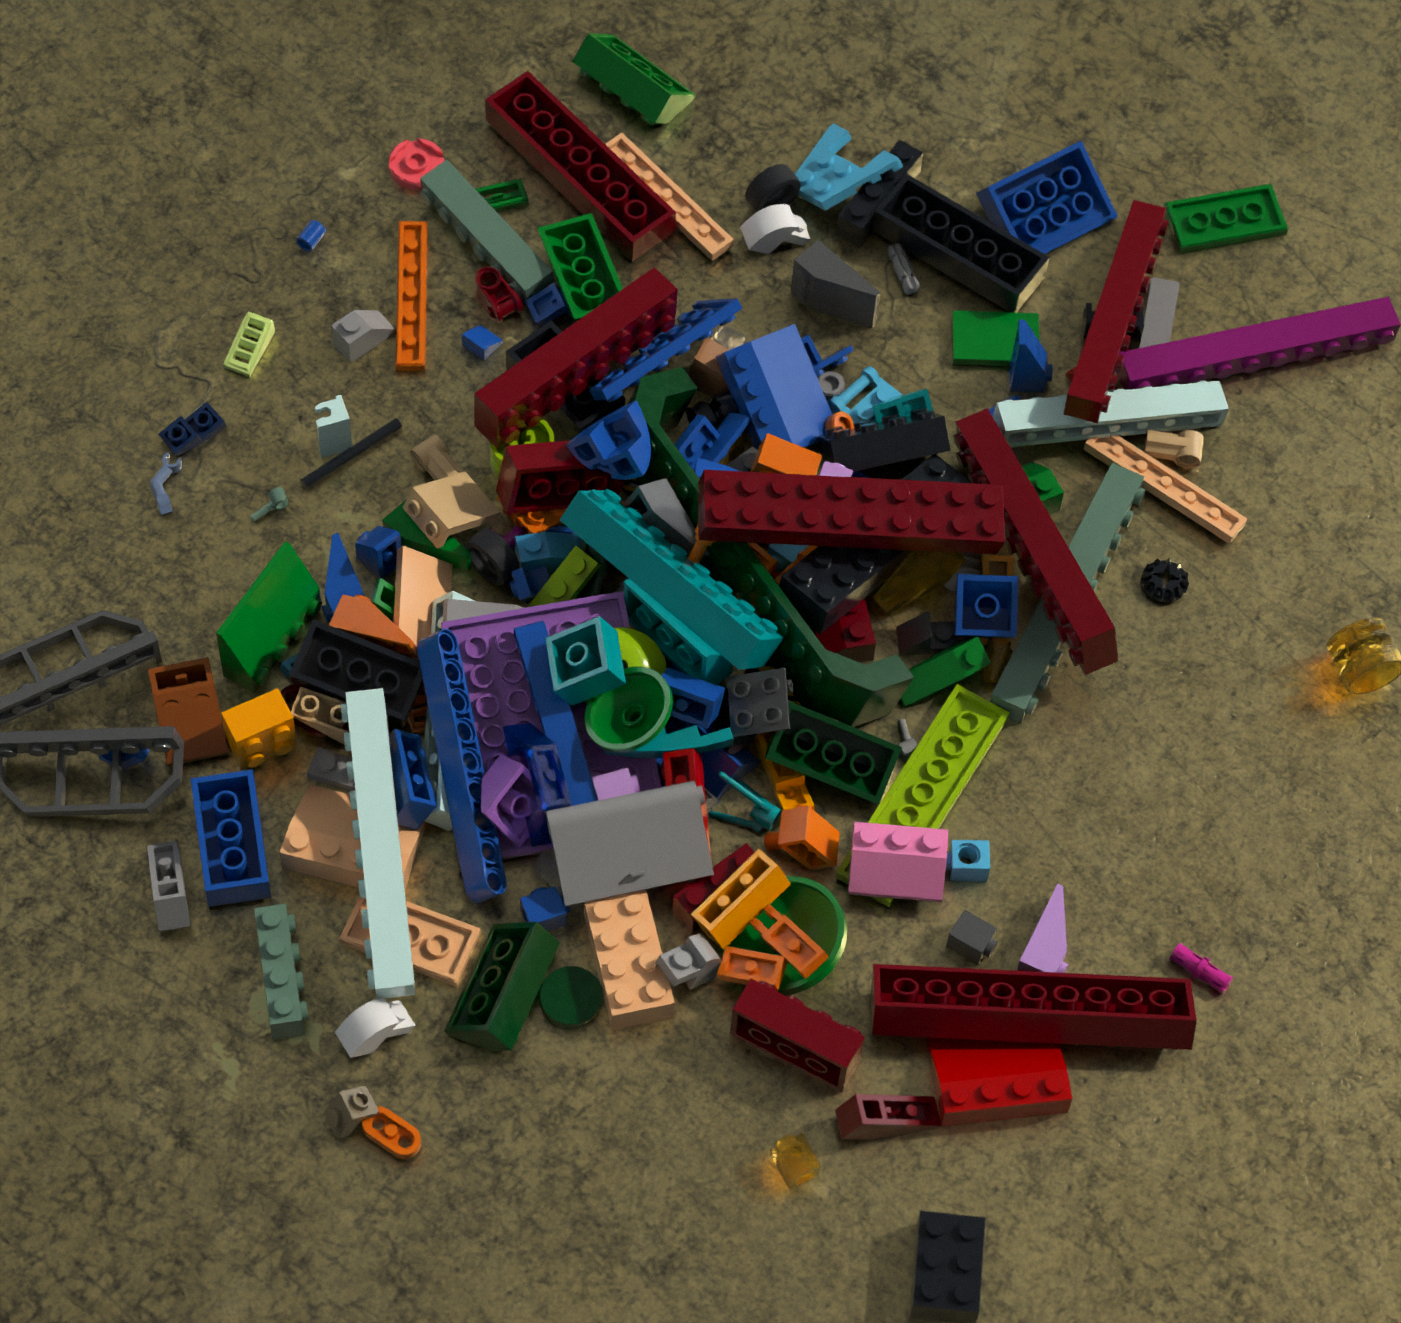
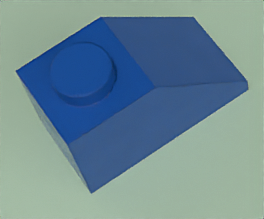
[355,526,401,579]

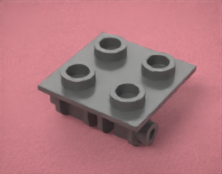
[727,668,793,737]

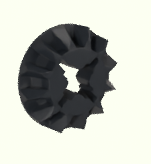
[1141,558,1189,602]

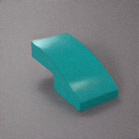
[872,388,933,423]

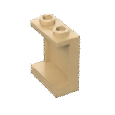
[403,471,501,548]

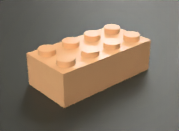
[584,889,675,1030]

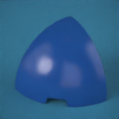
[566,400,651,480]

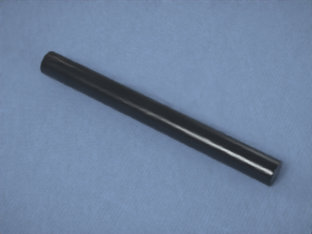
[300,418,402,490]

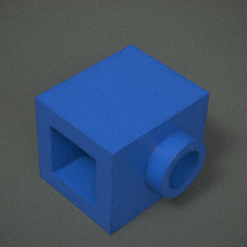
[520,886,570,932]

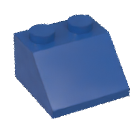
[953,574,1019,639]

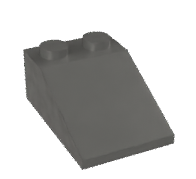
[791,240,880,328]

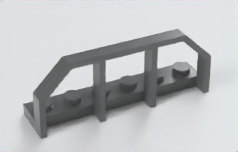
[0,610,162,725]
[0,726,184,817]

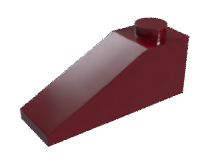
[835,1094,942,1140]

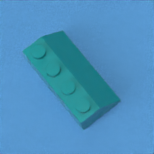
[624,578,733,685]

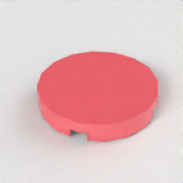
[389,139,445,190]

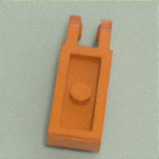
[749,904,829,979]

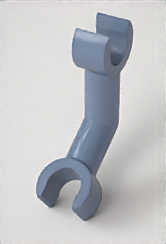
[150,452,183,515]

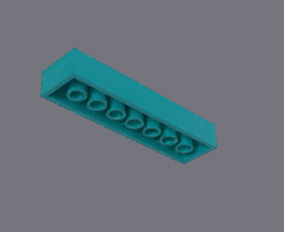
[560,489,784,670]

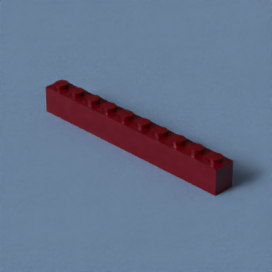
[1063,200,1169,423]

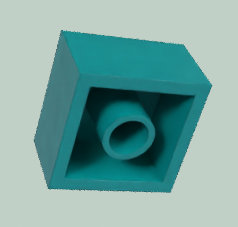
[545,616,626,705]

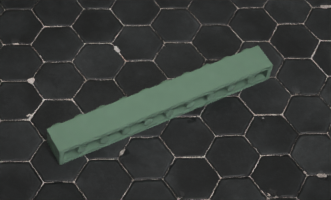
[990,463,1146,723]

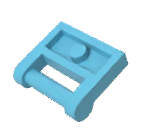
[828,366,902,423]

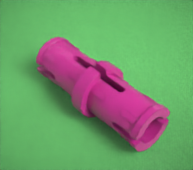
[1169,943,1233,994]

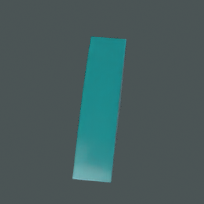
[603,725,734,758]

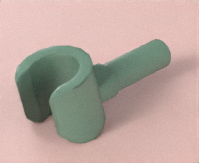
[250,487,288,522]

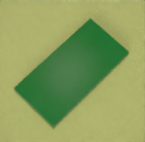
[1163,183,1288,254]

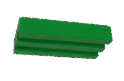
[475,178,529,212]

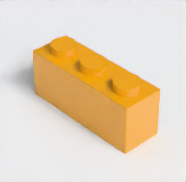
[691,849,791,949]

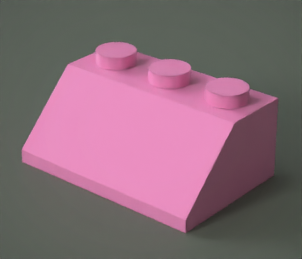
[848,822,948,902]

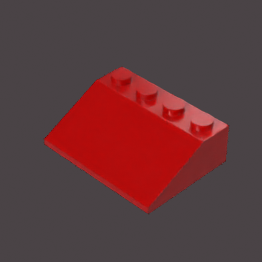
[926,1037,1073,1127]

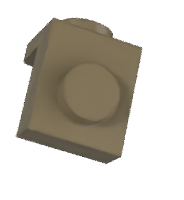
[324,1086,379,1139]

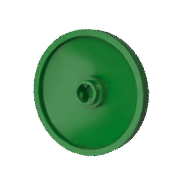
[723,876,847,995]

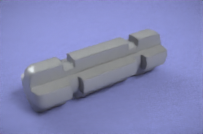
[888,243,920,295]

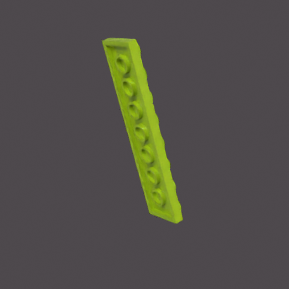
[835,684,1010,907]

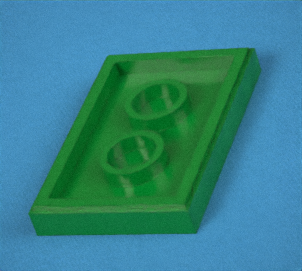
[952,310,1040,366]

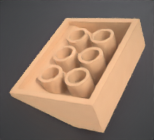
[280,784,427,889]

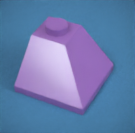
[481,754,557,848]

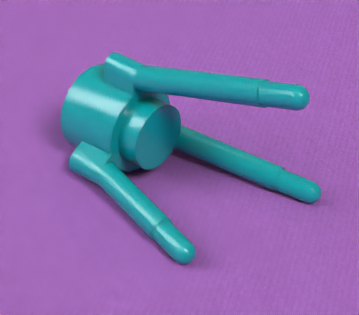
[708,772,782,833]

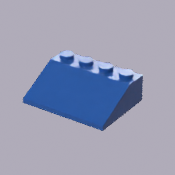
[976,141,1118,254]
[715,324,832,451]

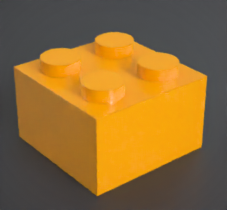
[221,688,297,770]

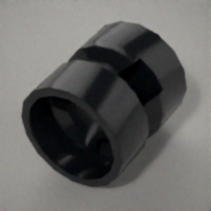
[686,390,739,430]

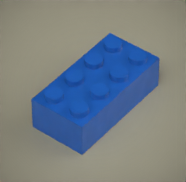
[190,769,271,907]

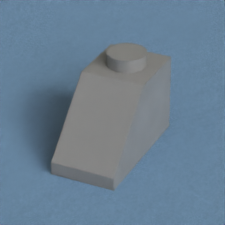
[331,310,396,363]

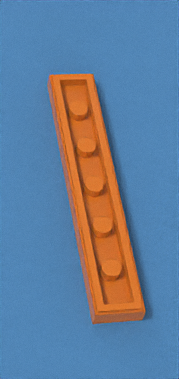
[396,221,427,371]

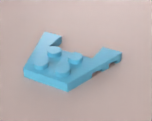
[795,123,903,210]

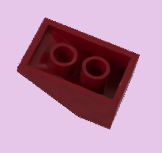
[806,598,876,663]

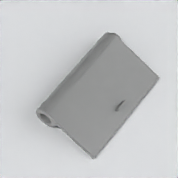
[546,781,714,906]

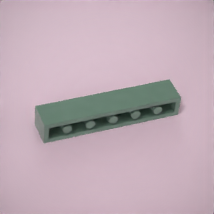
[420,160,554,303]

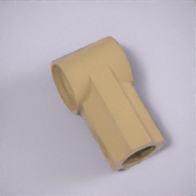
[1144,430,1204,469]
[410,434,463,480]

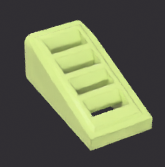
[223,312,275,377]

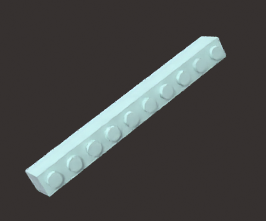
[341,688,416,998]

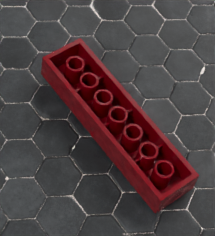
[485,70,676,262]
[474,267,678,449]

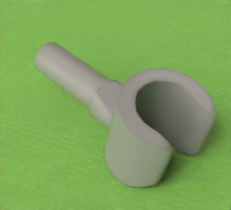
[897,719,917,761]

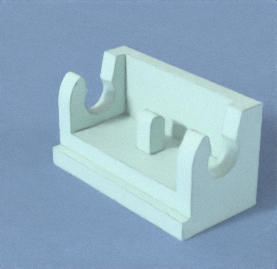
[315,395,352,458]

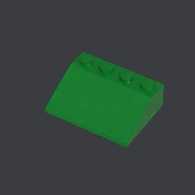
[216,541,322,693]

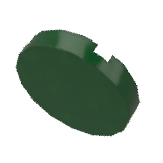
[540,966,603,1028]

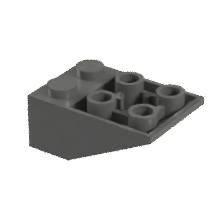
[623,478,709,564]

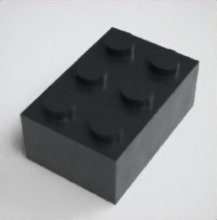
[909,1210,986,1323]

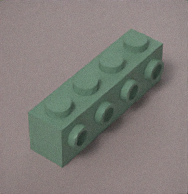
[254,903,309,1039]

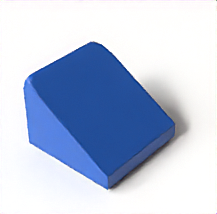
[462,325,503,361]

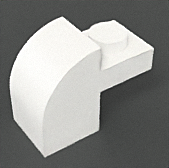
[740,204,811,254]
[335,997,416,1058]

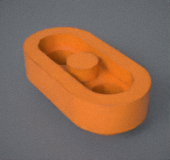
[362,1106,421,1159]

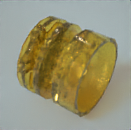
[1326,617,1401,695]

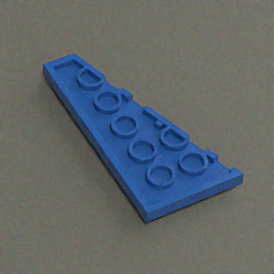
[589,298,742,402]

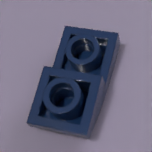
[158,402,227,456]

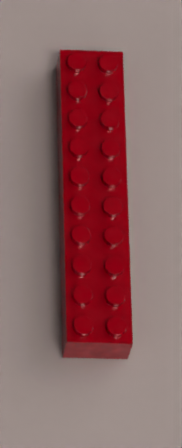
[953,408,1118,675]
[698,470,1005,555]
[870,964,1197,1050]

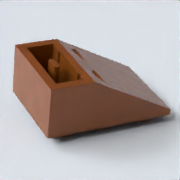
[148,657,228,766]

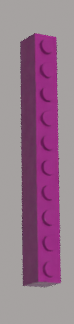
[1116,296,1401,390]

